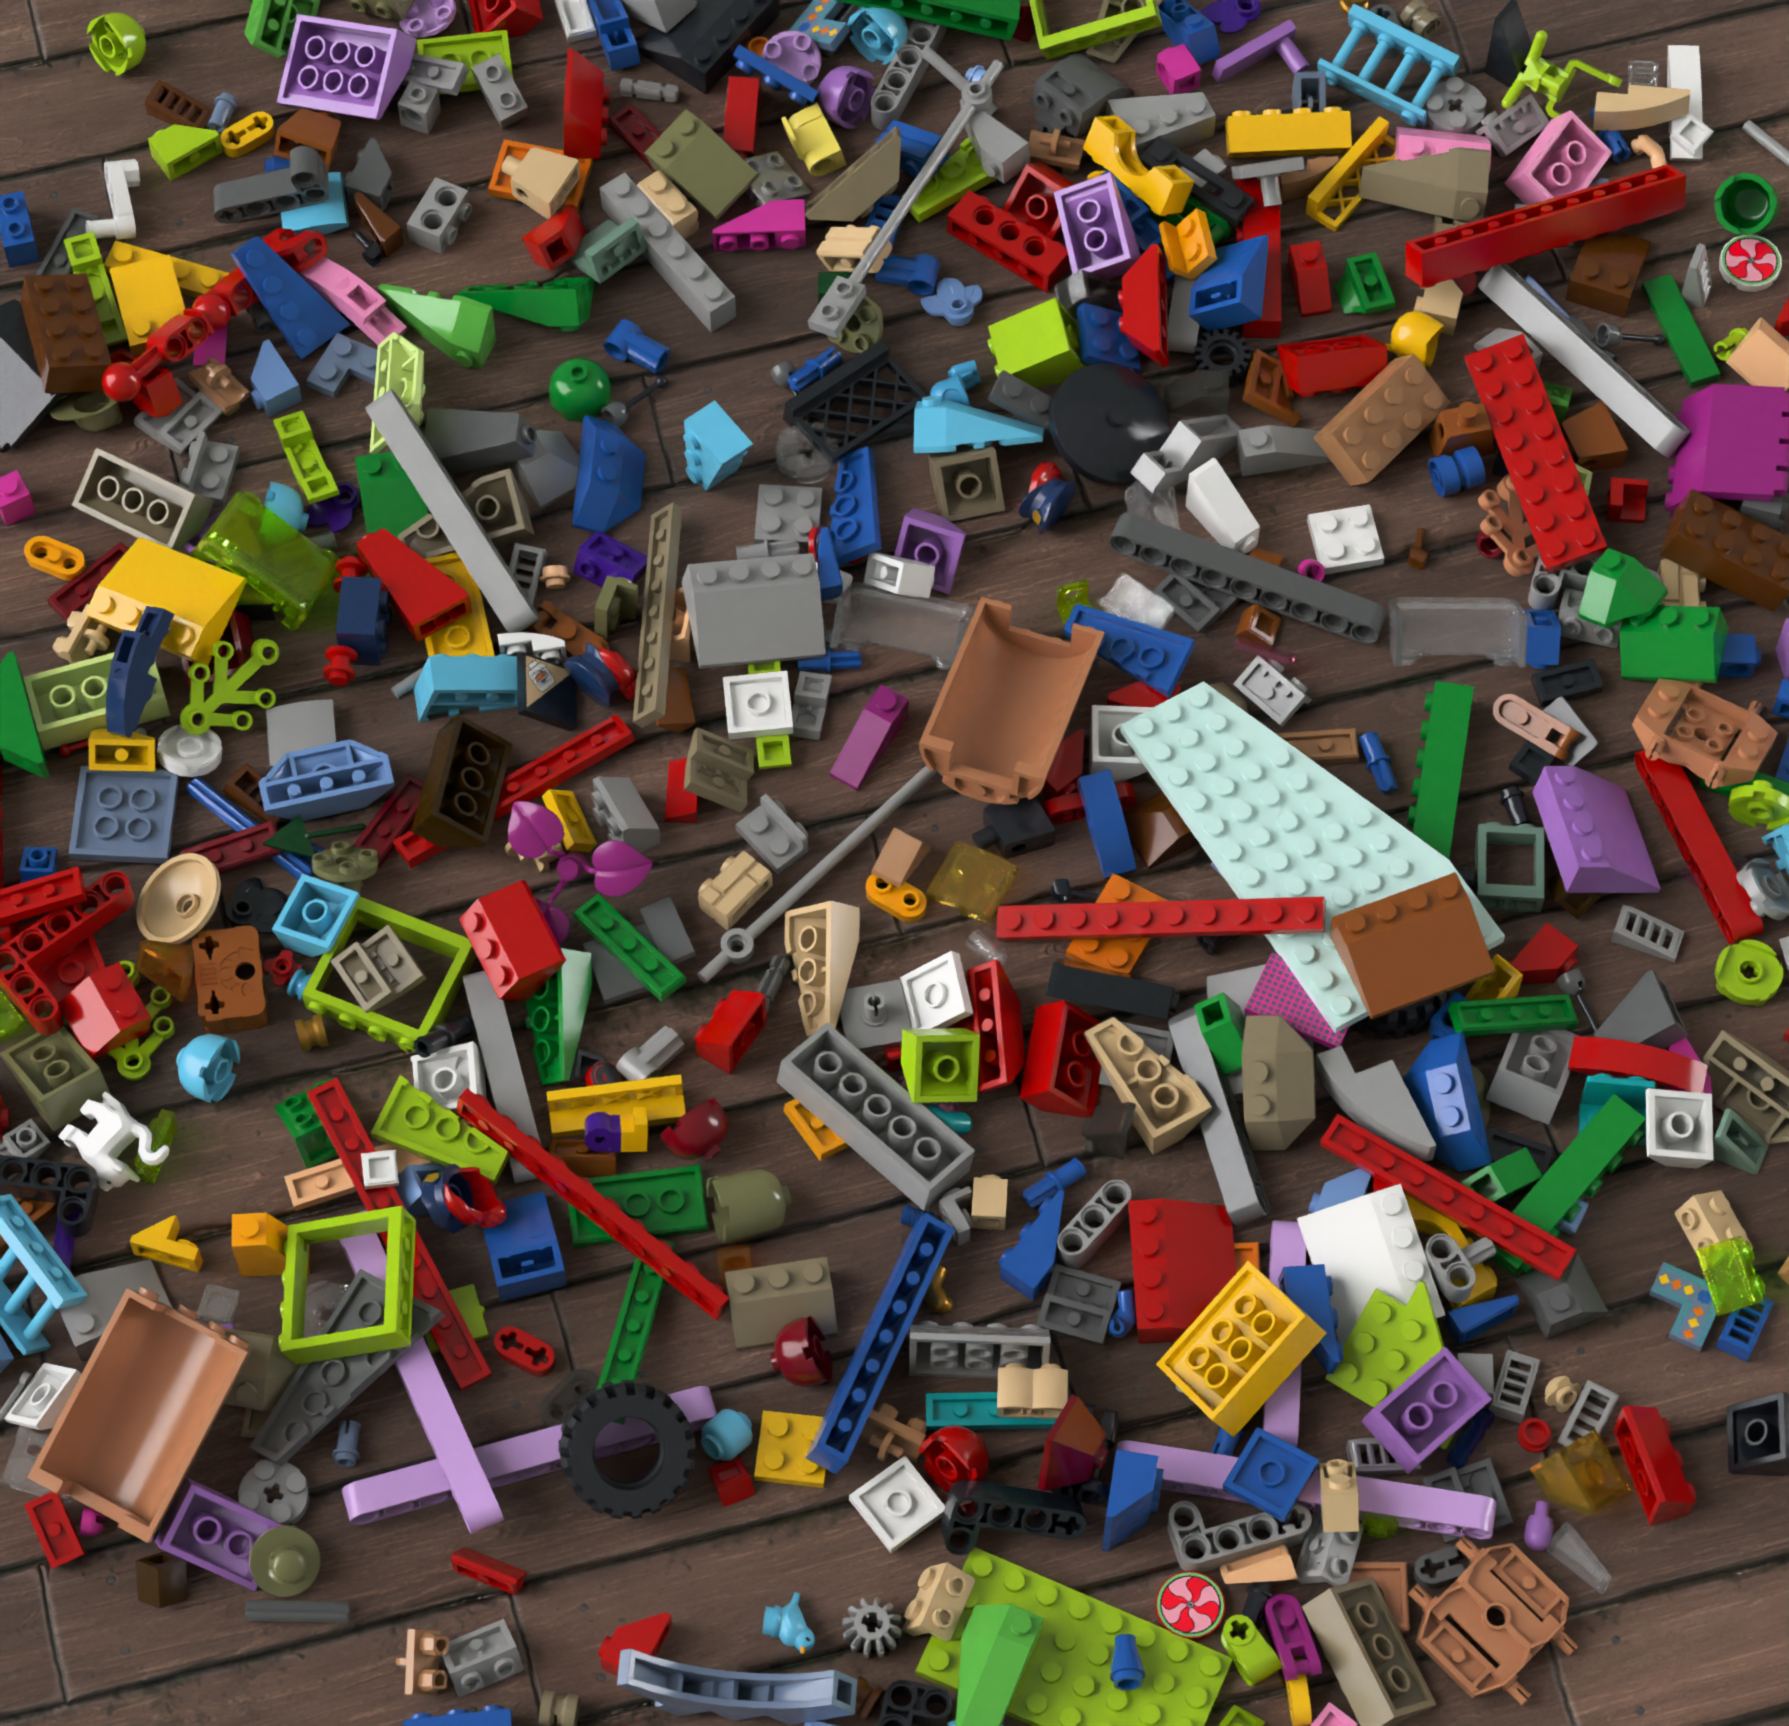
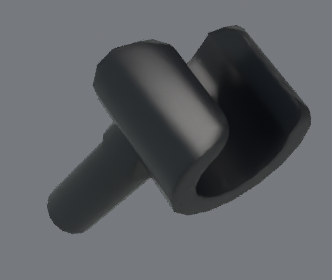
[353,230,384,267]
[1051,878,1098,903]

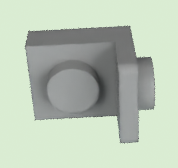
[939,1186,973,1246]

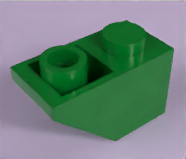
[1194,992,1245,1077]
[1461,1147,1543,1205]

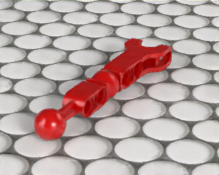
[101,228,327,402]

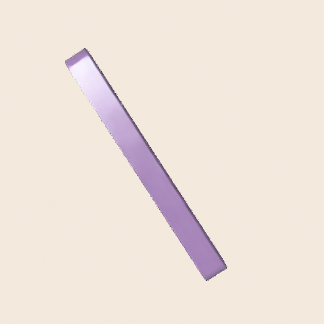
[339,1210,504,1534]
[342,1386,717,1525]
[1112,1440,1497,1540]

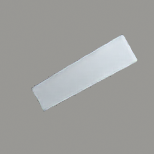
[1667,45,1703,161]

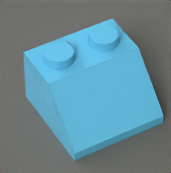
[272,874,360,957]

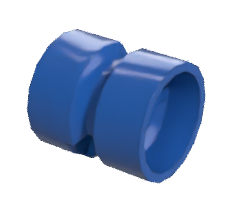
[1428,445,1486,497]

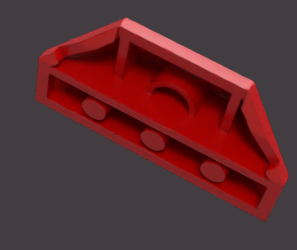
[1118,244,1169,367]
[951,959,1026,1093]

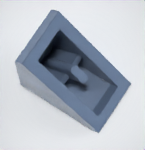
[1291,71,1326,112]

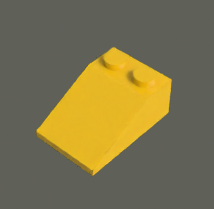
[109,254,190,356]

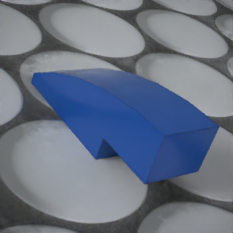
[587,0,641,71]
[1076,769,1136,879]

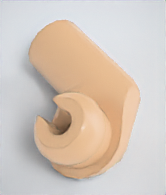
[1631,135,1667,169]

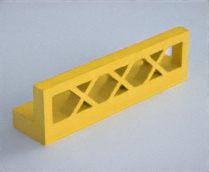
[1305,116,1395,232]
[546,1074,686,1138]

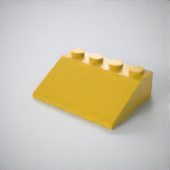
[85,537,247,666]
[1156,1261,1327,1437]

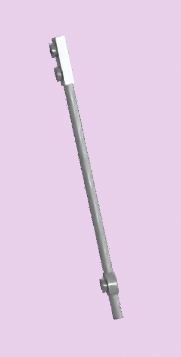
[808,60,1004,339]
[697,759,943,983]

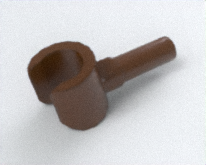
[1407,528,1429,570]

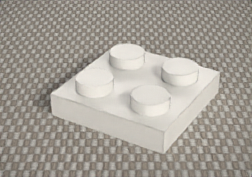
[1307,504,1385,574]
[723,671,794,740]
[900,951,973,1029]
[849,1456,945,1553]

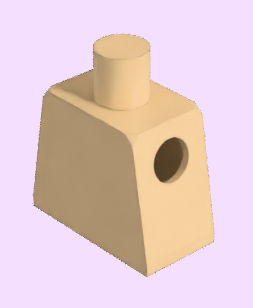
[502,147,580,219]

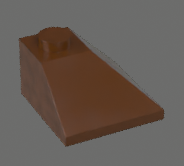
[1123,792,1200,869]

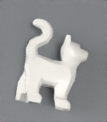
[58,1091,170,1192]

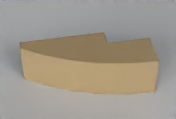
[1593,85,1691,131]

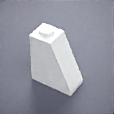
[1185,457,1260,554]

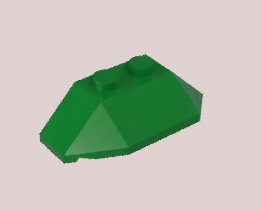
[0,651,50,778]

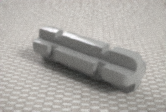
[619,78,679,103]

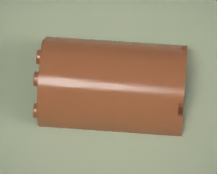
[919,597,1105,805]
[27,1286,250,1543]

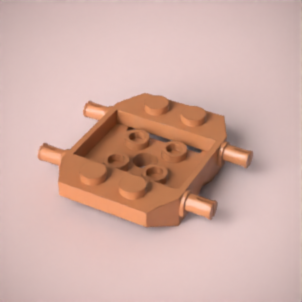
[1632,678,1778,789]
[1408,1535,1579,1705]

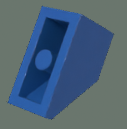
[1522,609,1561,669]

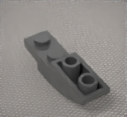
[987,370,1053,440]

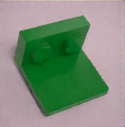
[274,1078,364,1169]

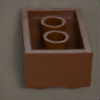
[1565,231,1651,318]

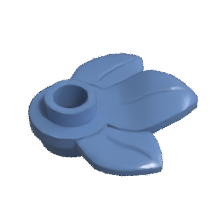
[921,277,983,326]

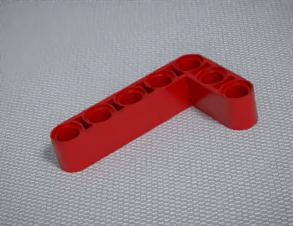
[0,871,134,1035]

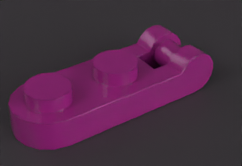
[1265,1594,1322,1682]

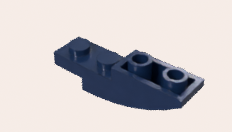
[106,606,175,738]

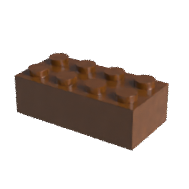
[20,274,112,393]
[1660,489,1789,612]

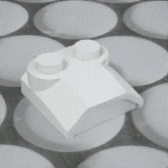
[410,1041,487,1114]

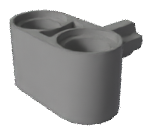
[1424,1233,1496,1303]

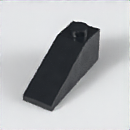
[1485,0,1532,88]

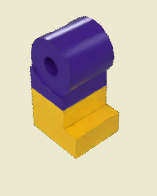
[584,1106,648,1152]

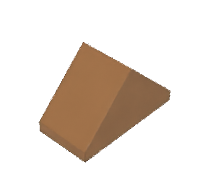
[871,827,932,888]

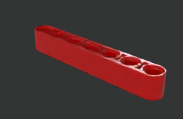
[1634,749,1764,945]

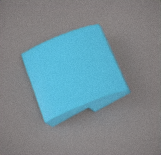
[281,172,349,236]

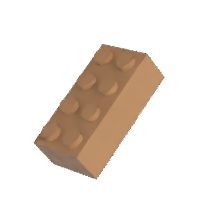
[1313,354,1451,486]

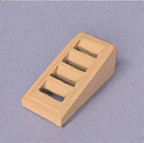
[1219,1544,1298,1584]

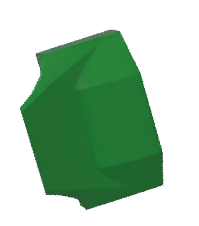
[1334,252,1396,314]

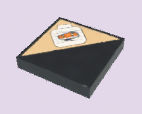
[517,652,577,731]

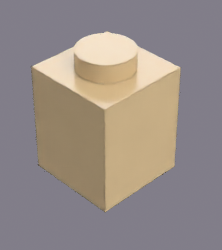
[971,1175,1008,1230]

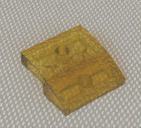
[926,841,1019,923]

